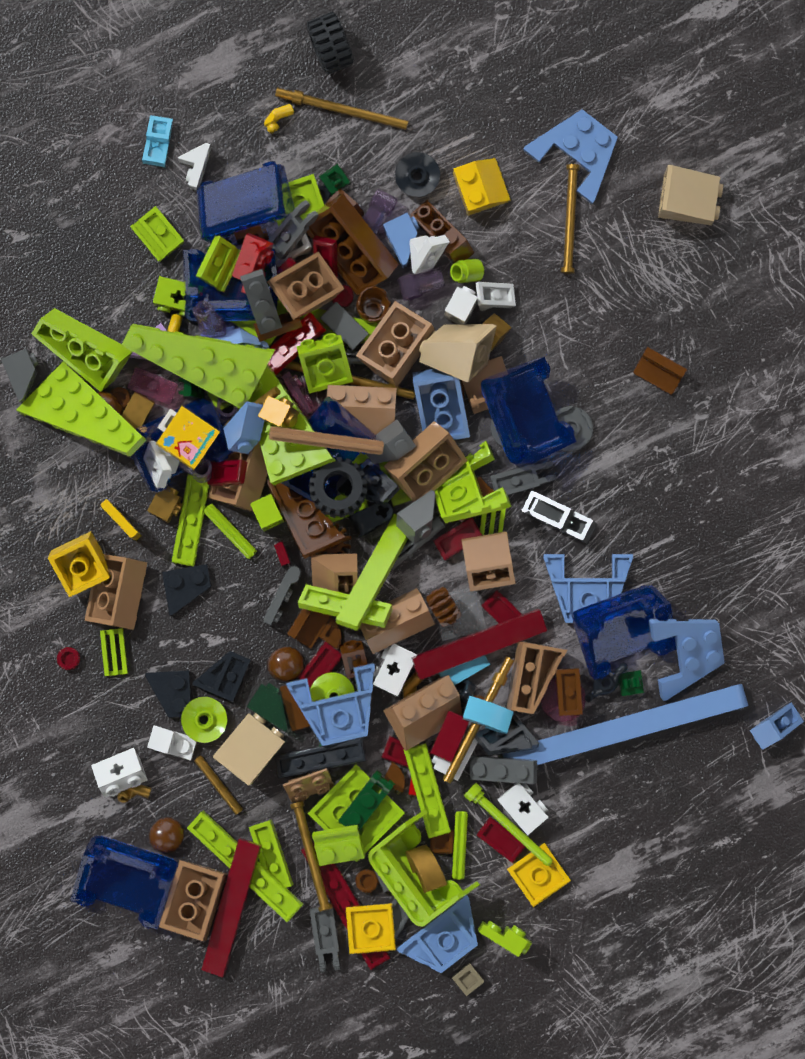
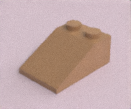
[268,252,344,319]

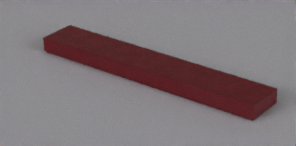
[411,609,547,680]
[201,838,262,977]
[301,842,390,970]

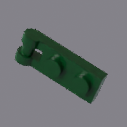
[338,770,395,831]

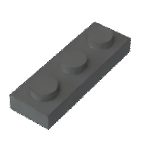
[240,269,282,335]
[470,756,537,784]

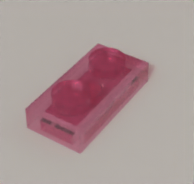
[127,367,179,406]
[282,372,314,417]

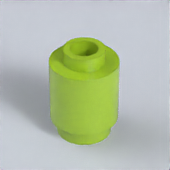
[450,259,484,283]

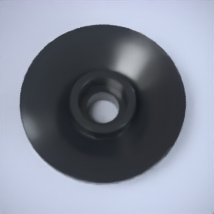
[395,152,440,197]

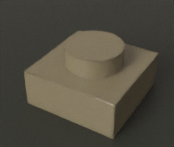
[452,963,484,996]

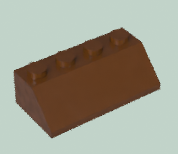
[307,194,399,295]

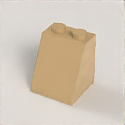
[658,165,723,225]
[419,324,496,383]
[213,713,285,786]

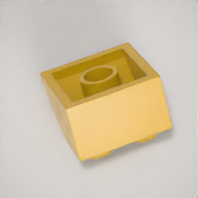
[453,158,510,216]
[48,531,110,597]

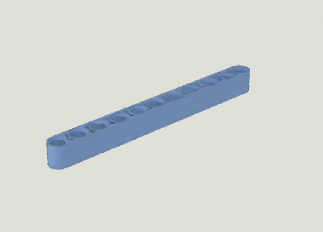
[503,684,748,765]

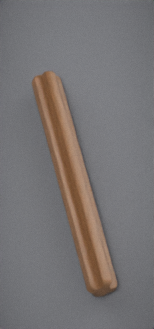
[269,426,384,455]

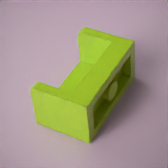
[251,494,284,531]

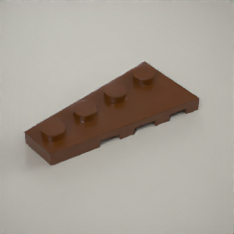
[266,478,346,559]

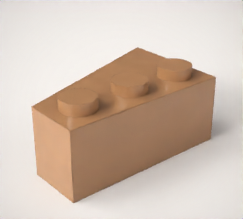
[506,642,567,714]

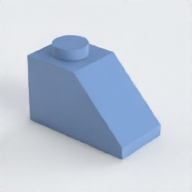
[383,213,419,268]
[223,402,264,454]
[750,702,804,750]

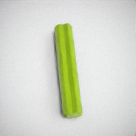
[204,504,257,559]
[452,811,468,880]

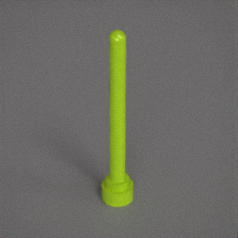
[464,783,553,866]

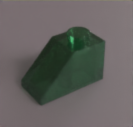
[247,683,288,732]

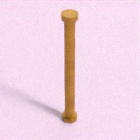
[561,164,580,274]
[290,801,332,912]

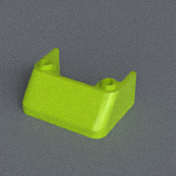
[368,810,480,927]

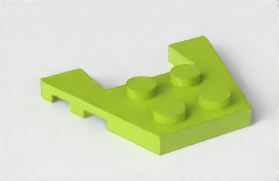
[434,441,511,523]

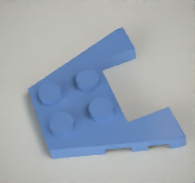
[523,110,617,204]
[543,554,633,623]
[649,619,724,701]
[286,663,375,746]

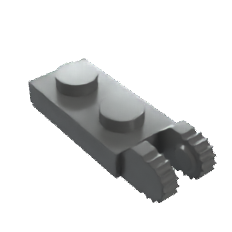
[268,200,319,260]
[490,461,557,495]
[263,566,301,626]
[310,905,340,972]

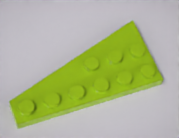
[121,324,275,409]
[16,361,146,457]
[248,365,336,485]

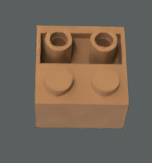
[461,532,515,592]
[311,554,358,594]

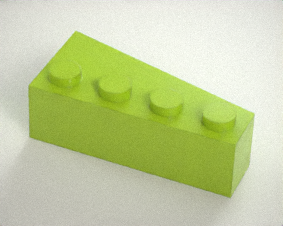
[31,308,133,392]

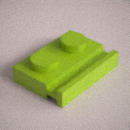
[130,206,184,263]
[196,235,241,292]
[312,825,365,866]

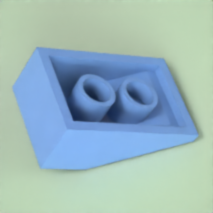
[413,369,470,440]

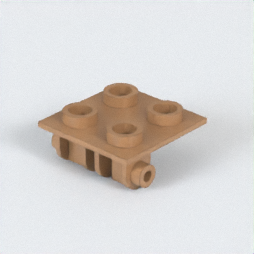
[462,356,516,414]
[283,768,334,802]

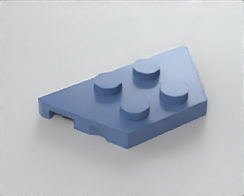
[396,895,478,973]

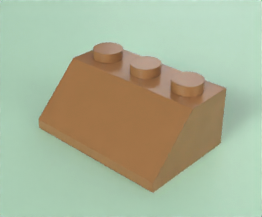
[356,301,435,387]
[326,385,396,439]
[384,421,468,502]
[207,440,268,512]
[84,554,147,630]
[360,588,435,654]
[383,675,462,751]
[159,860,228,941]

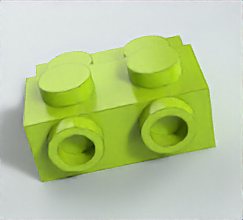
[268,174,324,226]
[296,333,353,394]
[478,920,532,957]

